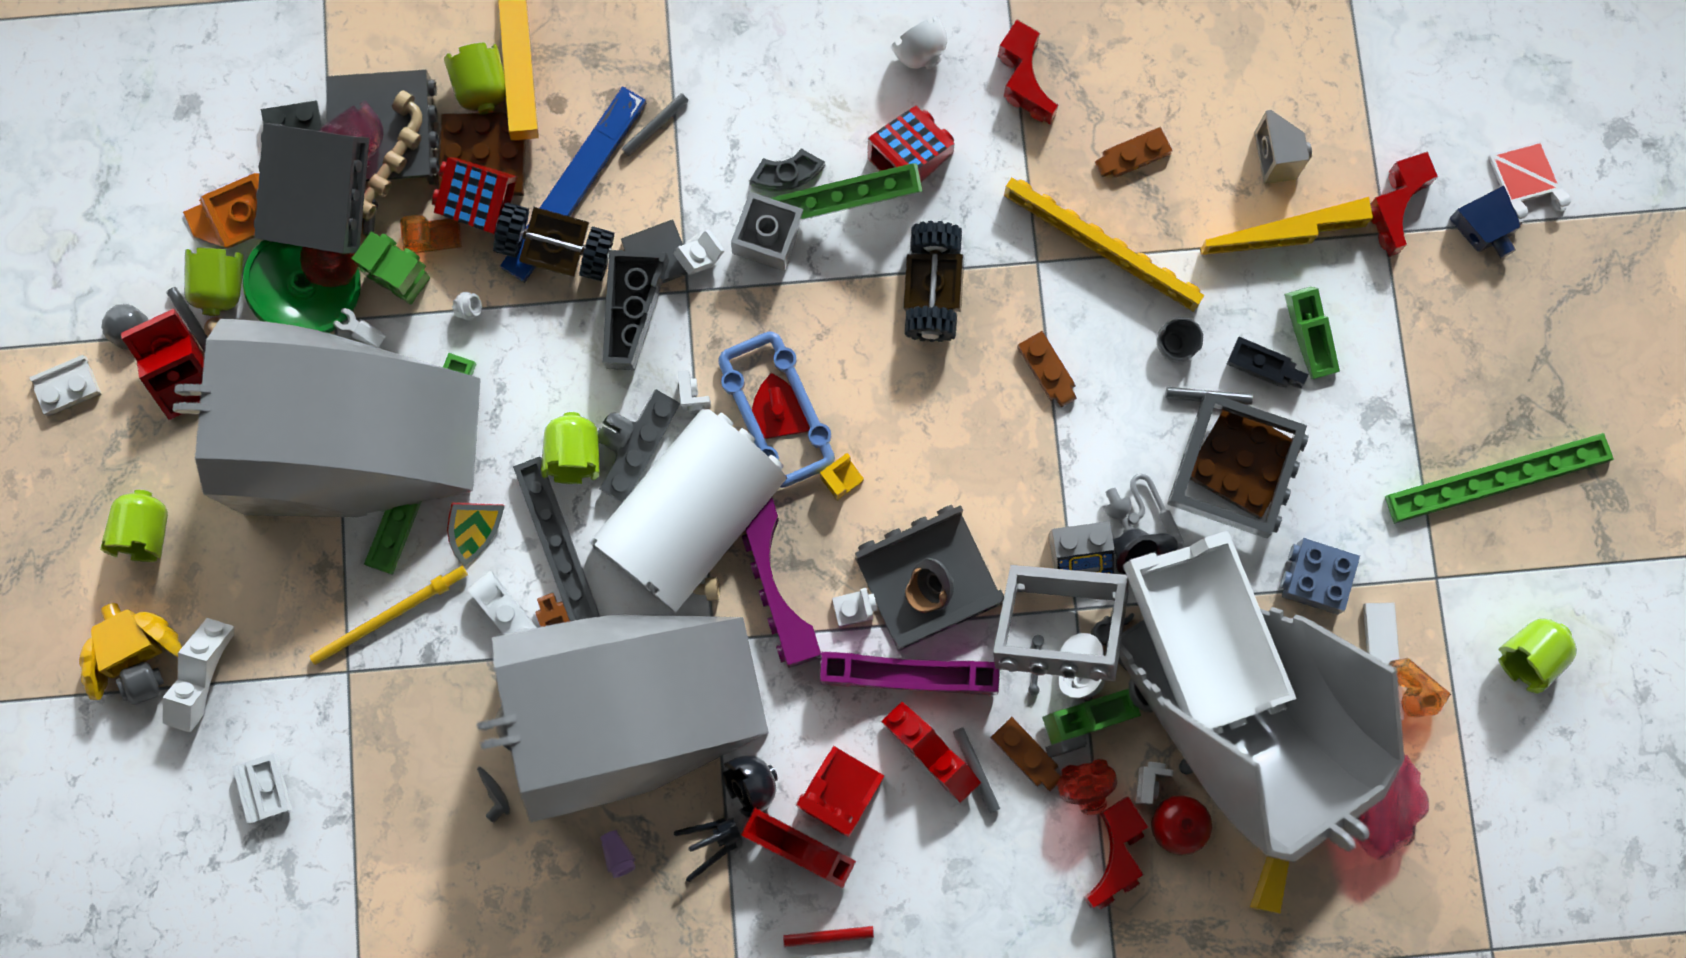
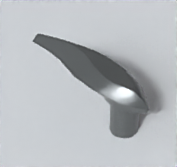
[477,767,510,823]

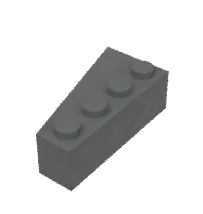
[602,250,669,370]

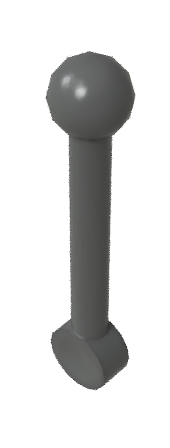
[1028,635,1044,696]

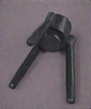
[674,817,743,882]

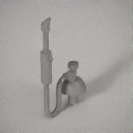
[1103,473,1184,550]

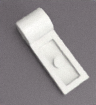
[468,570,537,635]

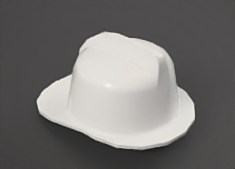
[1059,633,1105,701]

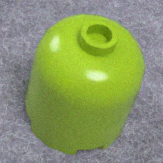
[444,42,506,114]
[184,248,244,316]
[541,412,599,484]
[100,490,168,562]
[1498,618,1577,694]

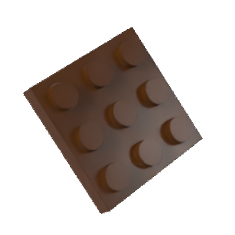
[439,113,526,196]
[1190,410,1300,520]

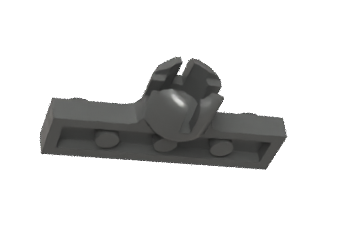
[598,389,681,502]

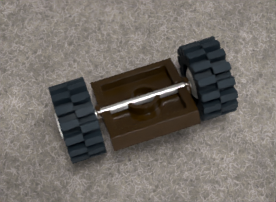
[493,202,615,281]
[903,221,964,342]

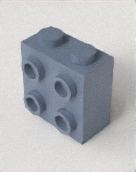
[1280,538,1360,615]

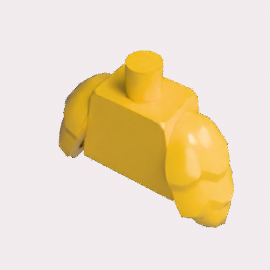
[79,603,182,700]

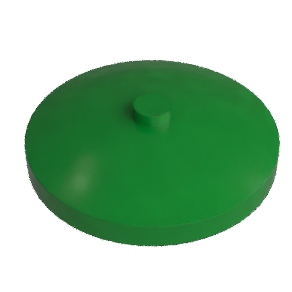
[243,240,361,333]

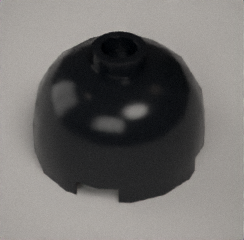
[723,755,778,817]

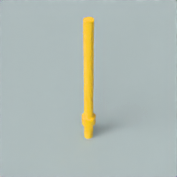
[309,565,468,665]

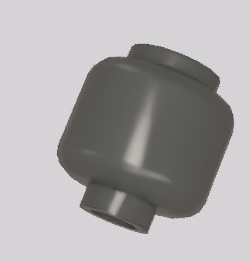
[116,662,164,704]

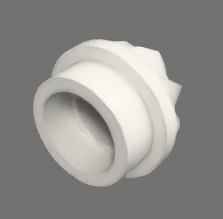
[452,292,482,320]

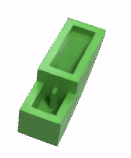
[1284,286,1340,379]
[1042,688,1141,745]

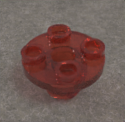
[300,247,358,287]
[1057,759,1117,815]

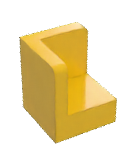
[820,453,864,501]

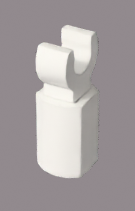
[333,308,386,348]

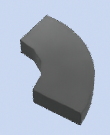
[749,148,825,191]

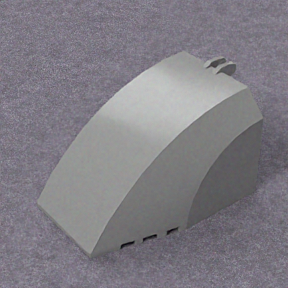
[173,319,481,517]
[1119,607,1405,862]
[477,614,768,822]

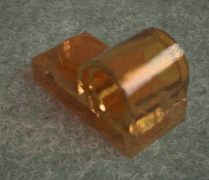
[400,215,462,253]
[1388,658,1451,718]

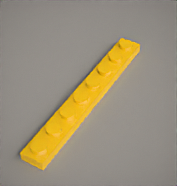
[1003,177,1205,312]

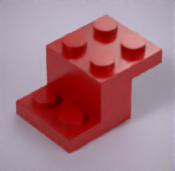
[121,308,204,420]

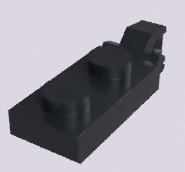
[1226,337,1309,389]

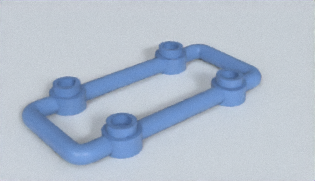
[718,331,835,488]

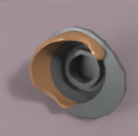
[905,558,954,613]

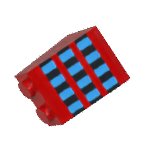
[867,105,955,197]
[432,157,518,234]

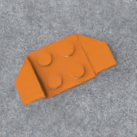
[183,173,259,249]

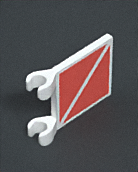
[1488,140,1571,223]

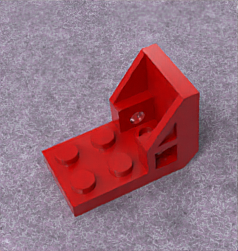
[795,745,885,838]

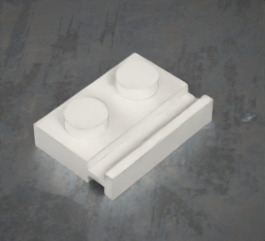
[29,355,101,416]
[232,753,292,824]

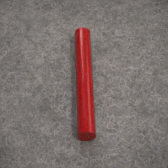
[783,926,874,947]

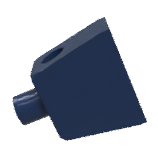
[1449,185,1520,259]

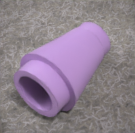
[600,830,636,878]

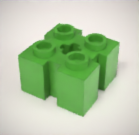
[351,231,430,305]

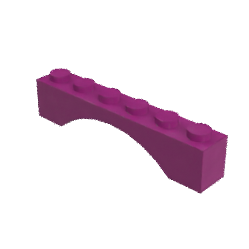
[742,497,822,668]
[820,651,1000,695]

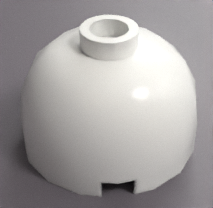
[891,16,948,69]

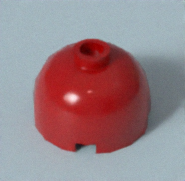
[1151,795,1213,855]

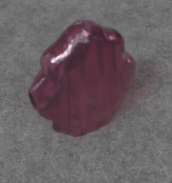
[1346,755,1429,860]

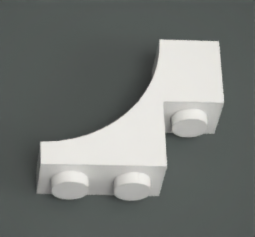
[163,618,234,732]

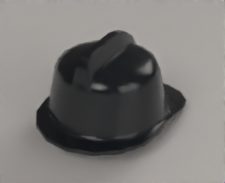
[1113,528,1178,574]

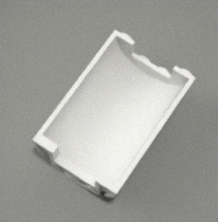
[589,408,787,613]
[1123,531,1297,734]

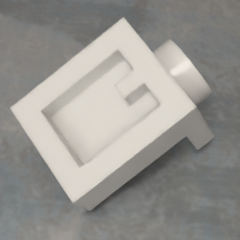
[673,230,724,275]
[678,370,711,414]
[832,588,877,627]
[1136,762,1173,805]

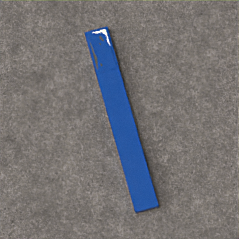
[500,86,647,283]

